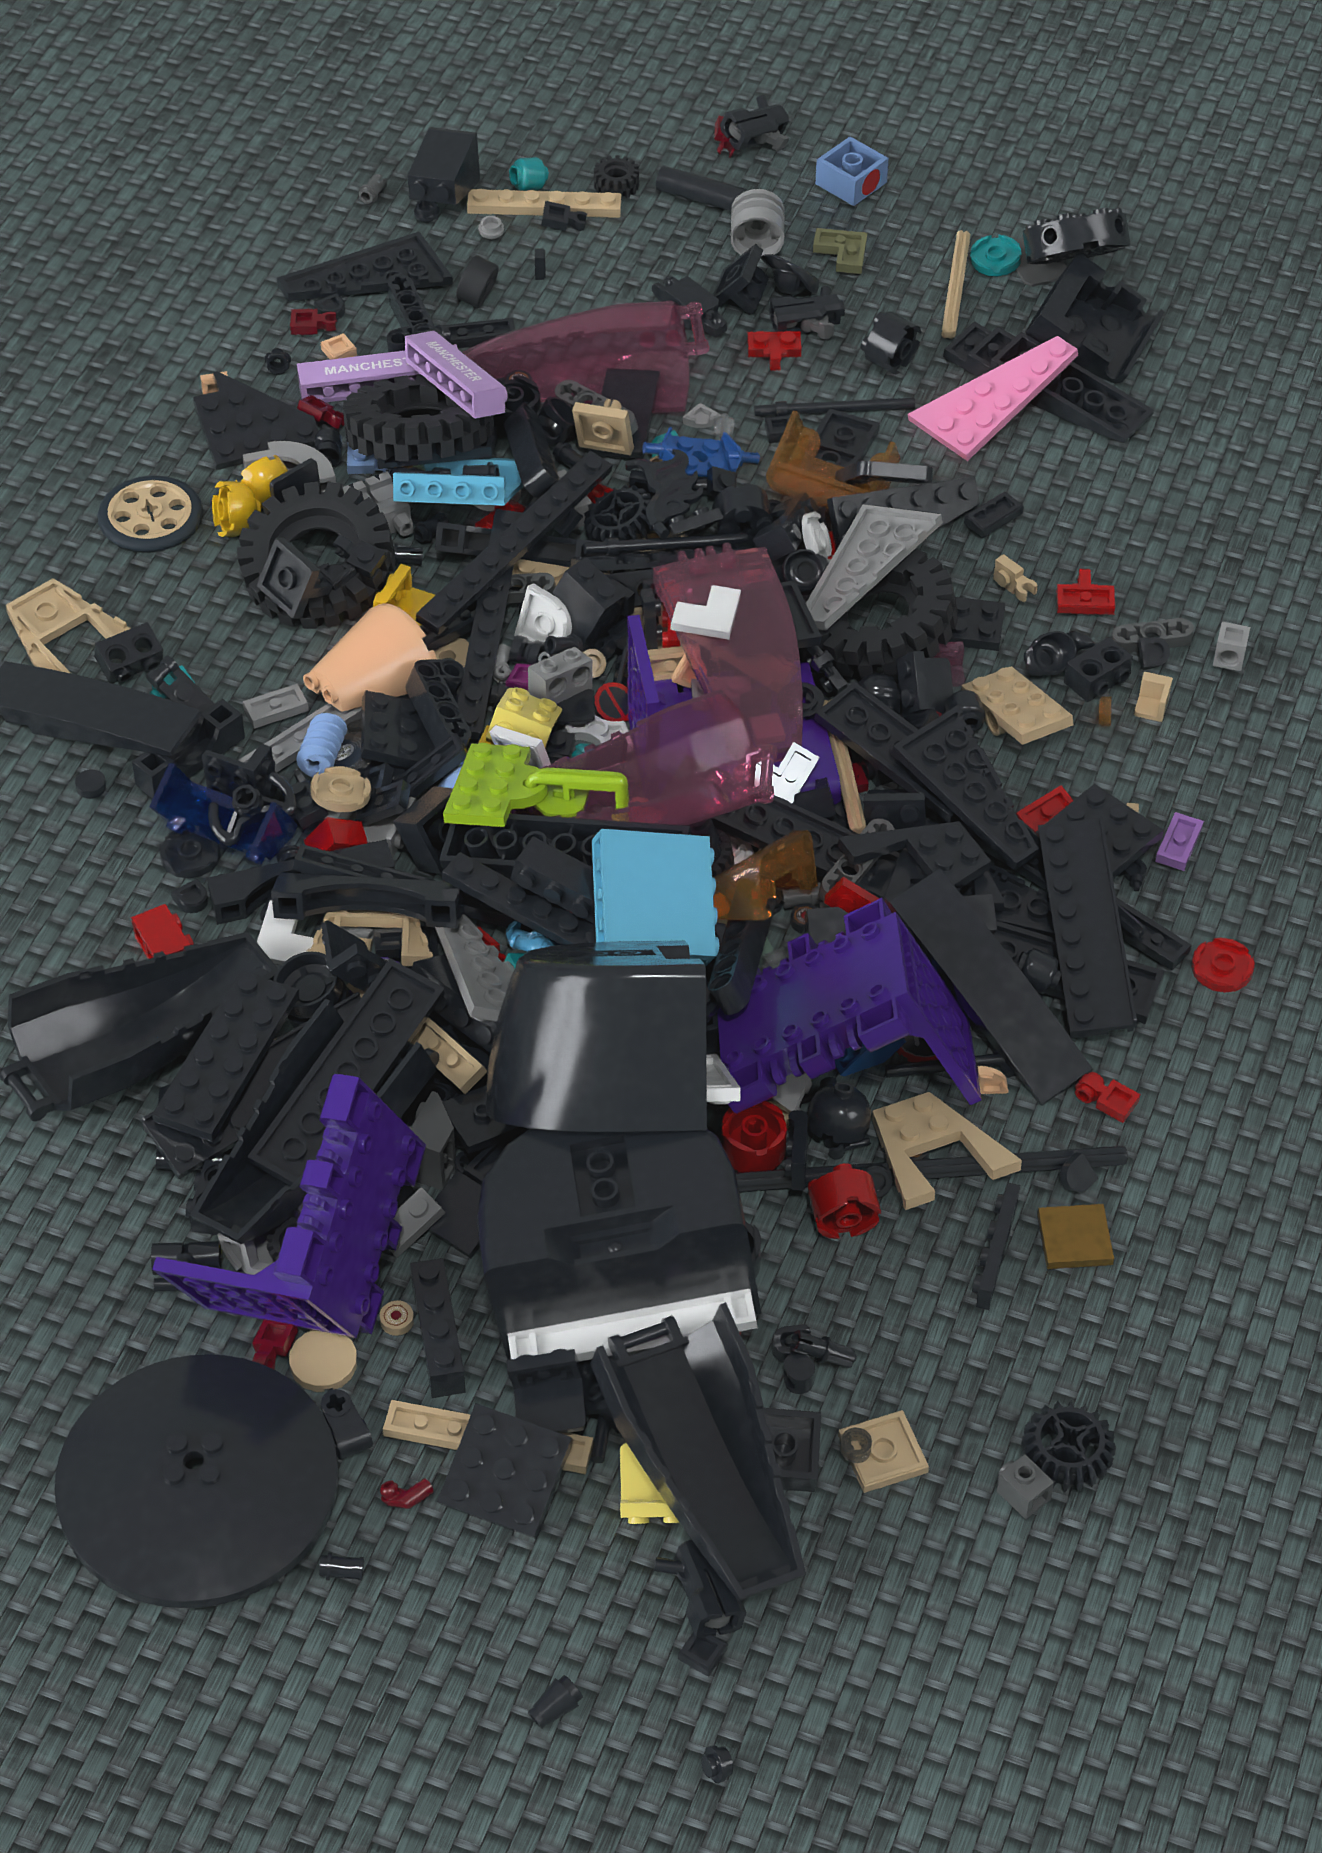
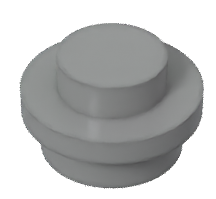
[478,216,504,239]

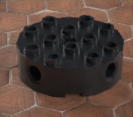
[1023,208,1130,265]

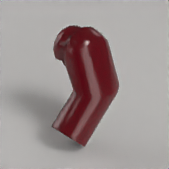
[380,1478,434,1509]

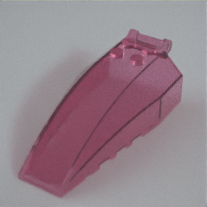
[462,301,710,413]
[510,689,778,826]

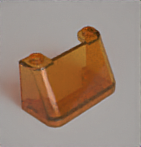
[713,830,818,920]

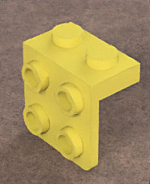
[486,687,562,748]
[620,1443,680,1524]

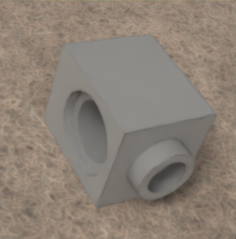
[1213,622,1251,671]

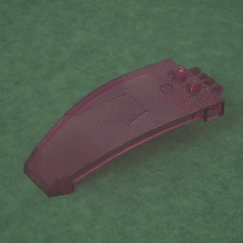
[653,543,803,767]

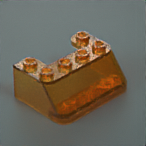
[766,410,901,508]

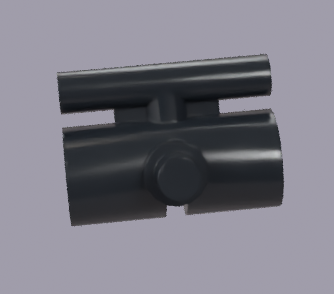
[151,1241,222,1292]

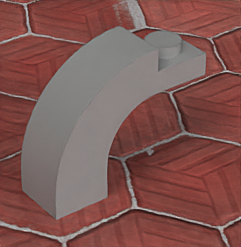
[243,441,336,492]

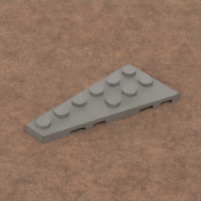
[435,914,515,1022]

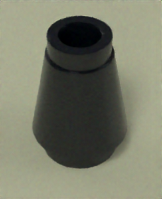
[528,1675,583,1729]

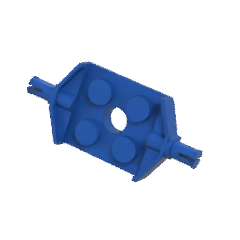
[642,427,760,477]

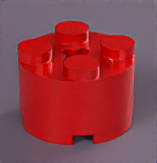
[721,1101,787,1172]
[807,1163,881,1239]

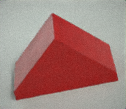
[304,817,368,851]

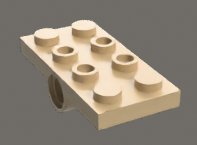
[961,666,1073,745]

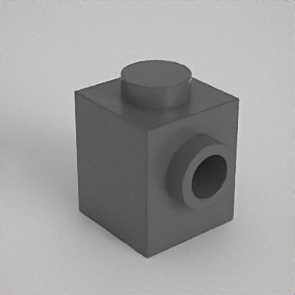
[997,1454,1054,1520]

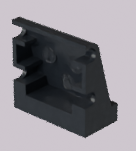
[1024,252,1165,383]

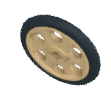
[97,475,203,552]

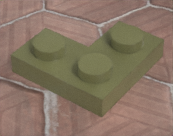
[813,228,867,274]

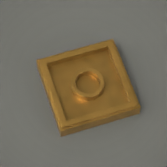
[1037,1204,1114,1269]

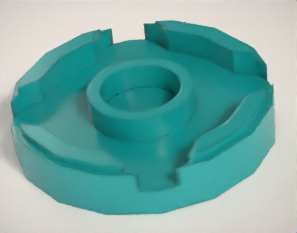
[970,235,1022,276]

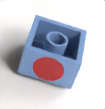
[815,137,889,206]

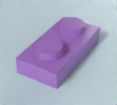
[1155,812,1204,871]

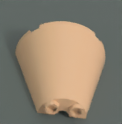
[303,603,437,712]

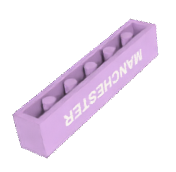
[405,331,507,418]
[297,344,458,402]

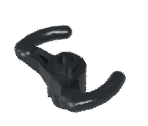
[208,772,297,846]

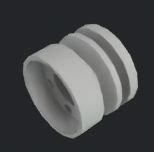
[731,189,785,260]

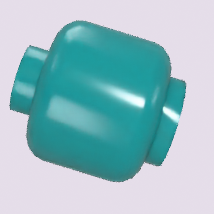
[509,157,549,191]

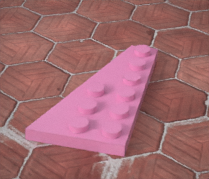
[907,336,1078,461]

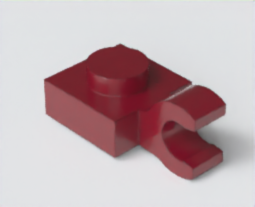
[252,1319,298,1369]

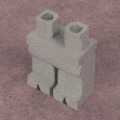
[343,471,413,536]

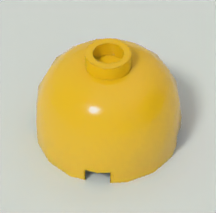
[235,455,288,509]
[212,481,261,537]

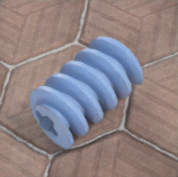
[296,713,347,778]

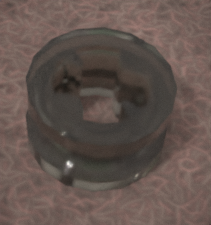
[840,1427,872,1463]

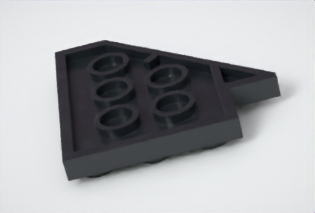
[193,371,319,470]

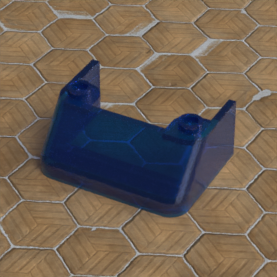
[149,763,298,865]

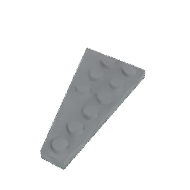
[806,504,943,630]

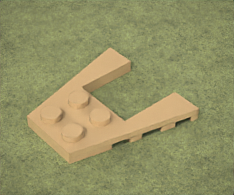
[6,578,131,673]
[307,910,433,966]
[872,1092,1022,1210]

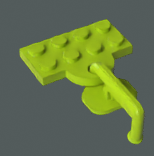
[443,743,630,827]

